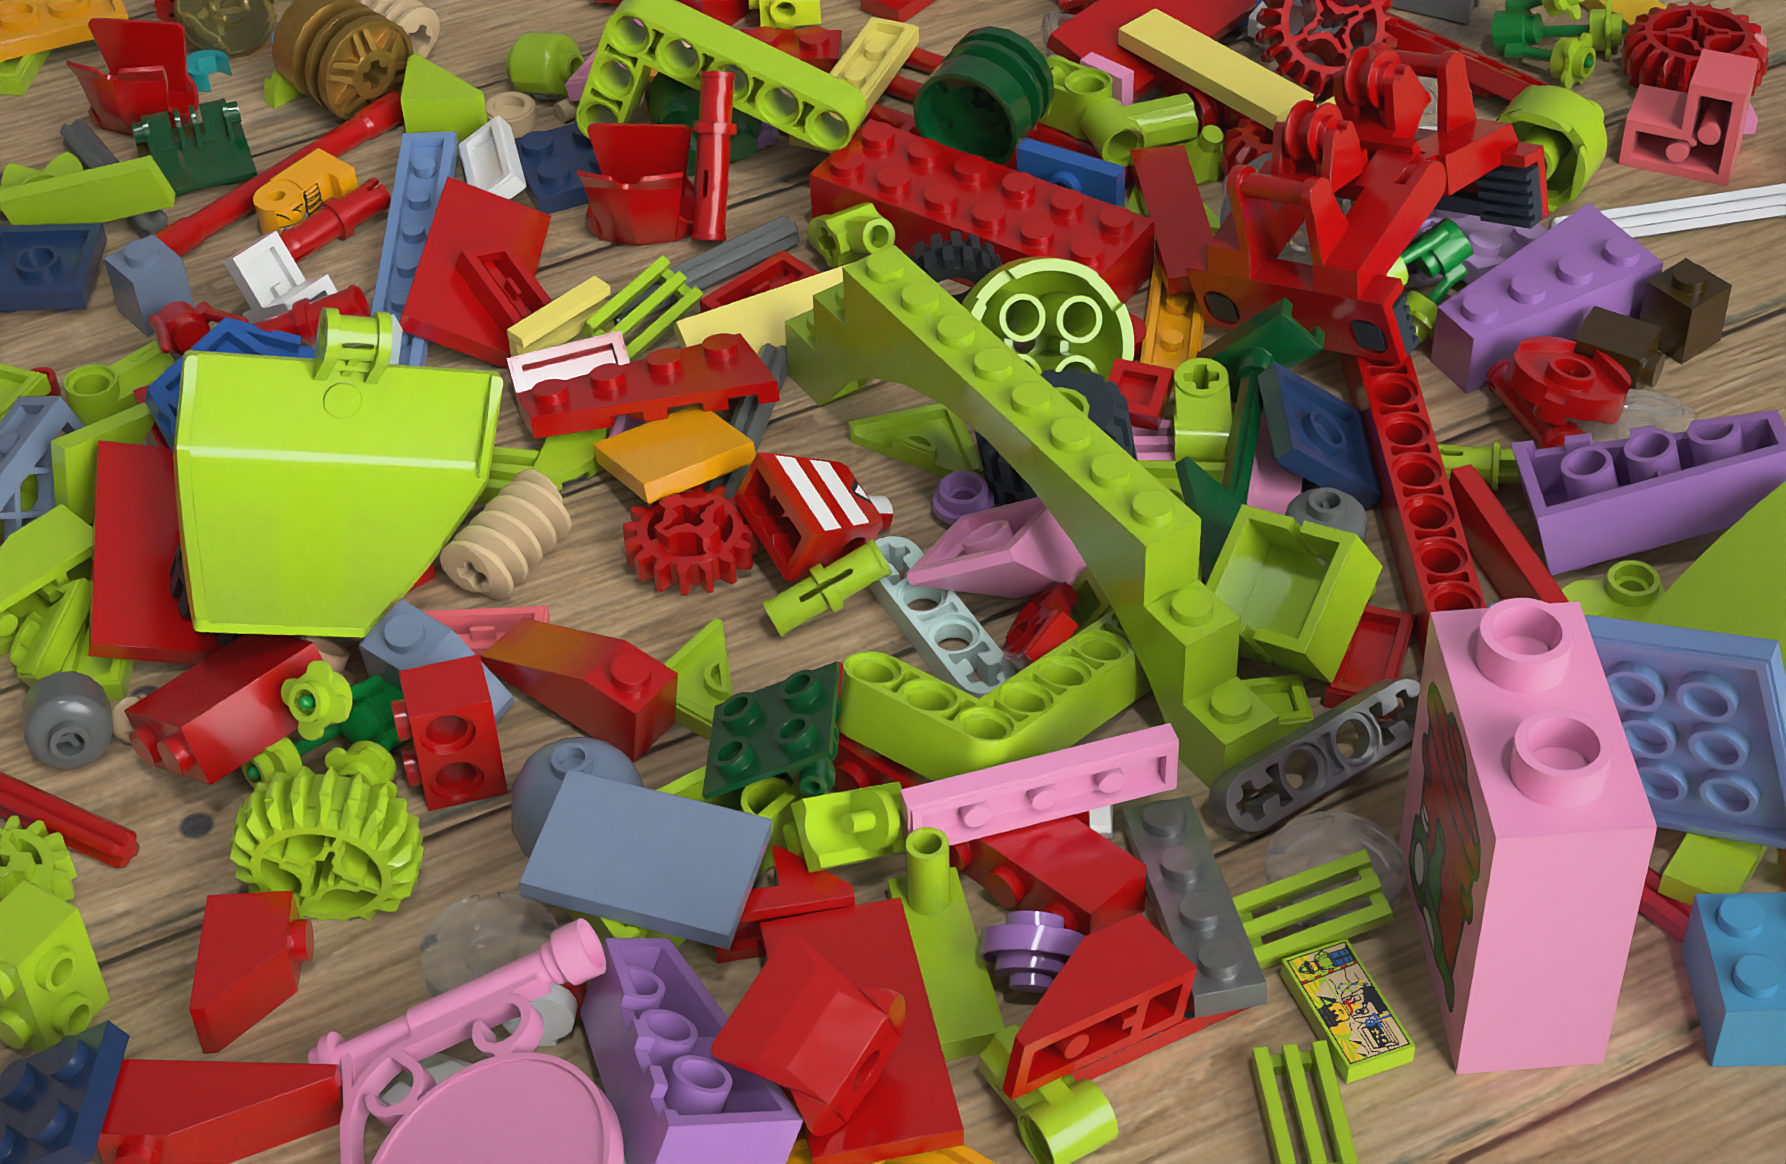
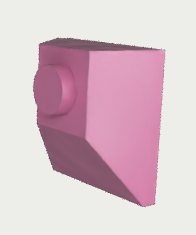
[905,497,1087,598]

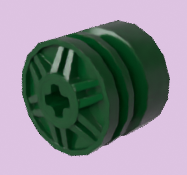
[913,26,1054,165]

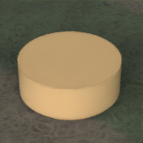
[485,92,537,137]

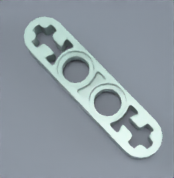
[868,536,1015,699]

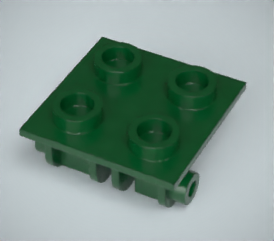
[131,98,258,197]
[702,661,841,800]

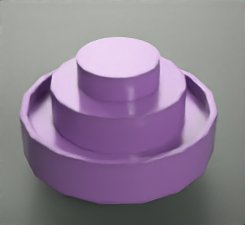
[979,911,1085,993]

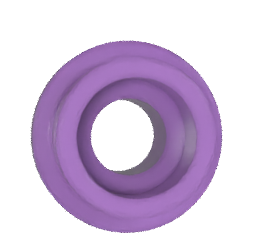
[933,471,994,525]

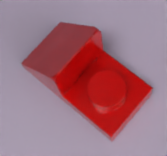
[714,845,855,964]

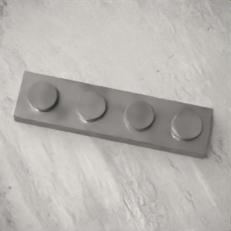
[1123,796,1267,1018]

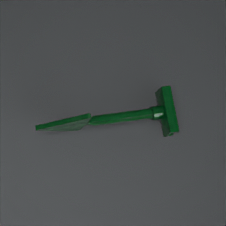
[1175,297,1325,584]

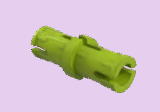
[761,539,892,638]

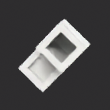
[223,231,338,324]

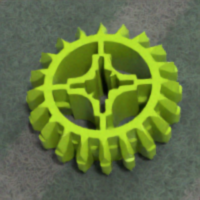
[230,765,424,921]

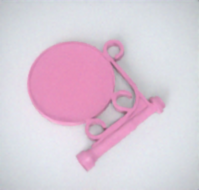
[308,918,624,1164]

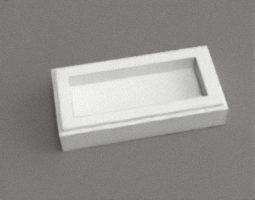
[458,115,527,200]

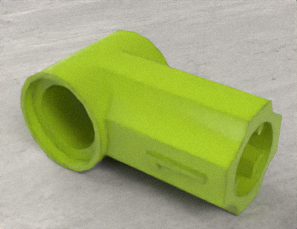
[1081,93,1199,167]
[63,340,176,426]
[978,1024,1119,1164]

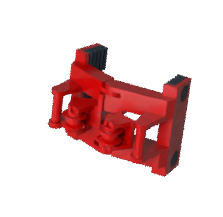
[1186,41,1549,365]

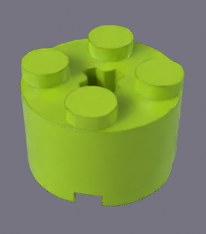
[1496,85,1607,213]

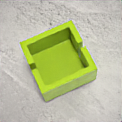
[1206,504,1383,684]

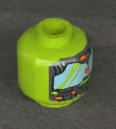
[505,31,585,101]

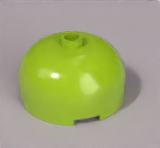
[961,257,1134,382]

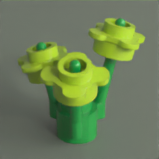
[1492,0,1627,90]
[1386,218,1473,343]
[241,660,406,797]

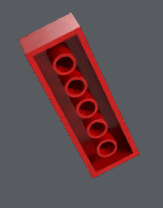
[809,119,1155,304]

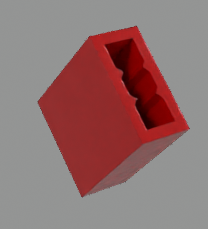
[124,634,323,786]

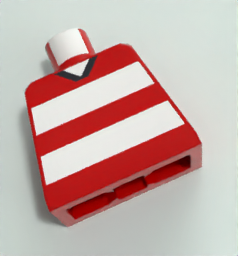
[733,452,893,581]

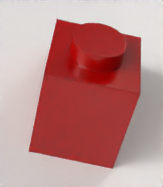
[189,890,314,1054]

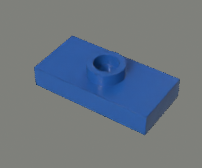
[1017,138,1125,207]

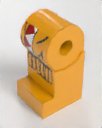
[253,148,359,235]

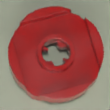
[1504,336,1631,425]

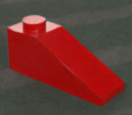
[480,618,678,763]
[1002,913,1197,1101]
[97,1059,343,1164]

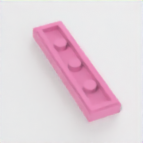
[900,723,1179,846]

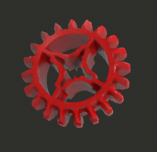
[1255,0,1399,100]
[1621,1,1769,96]

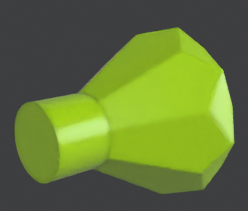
[1181,125,1223,185]

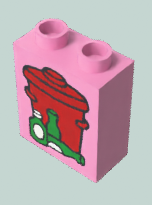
[1398,598,1657,1074]

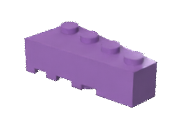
[1431,203,1663,394]
[1511,410,1786,575]
[580,938,804,1164]

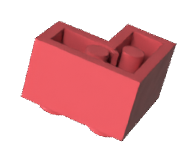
[1618,49,1758,186]

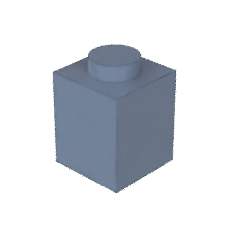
[104,234,195,337]

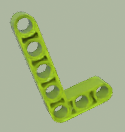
[576,0,867,151]
[836,610,1152,781]

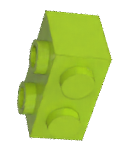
[0,880,110,1052]

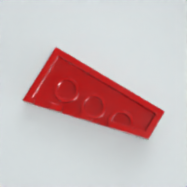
[515,333,780,439]

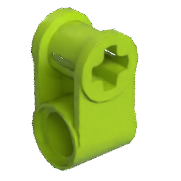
[1038,55,1113,140]
[1171,358,1234,463]

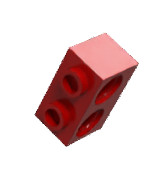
[391,654,508,811]

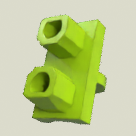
[783,781,906,873]

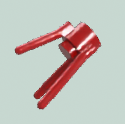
[148,301,249,357]

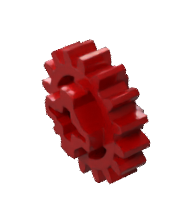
[623,484,760,596]

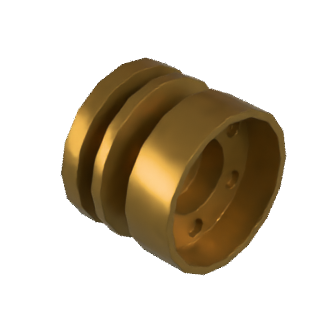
[272,0,414,120]

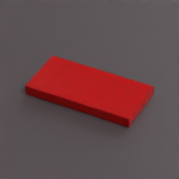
[1046,0,1257,102]
[399,176,551,369]
[88,440,224,665]
[760,897,964,1164]

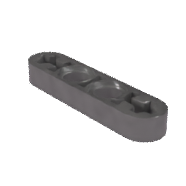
[1208,679,1421,832]

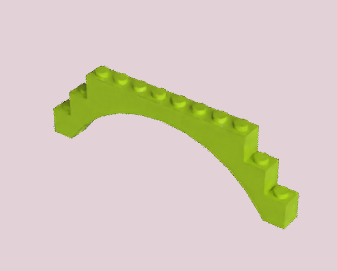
[784,245,1279,789]

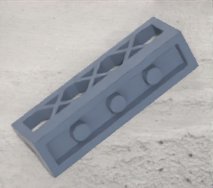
[0,396,85,540]

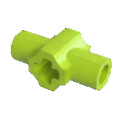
[807,202,895,267]

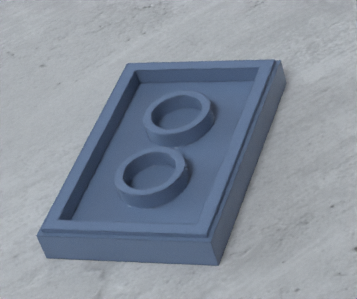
[519,769,772,949]

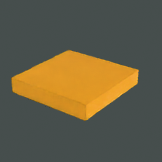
[593,404,756,504]

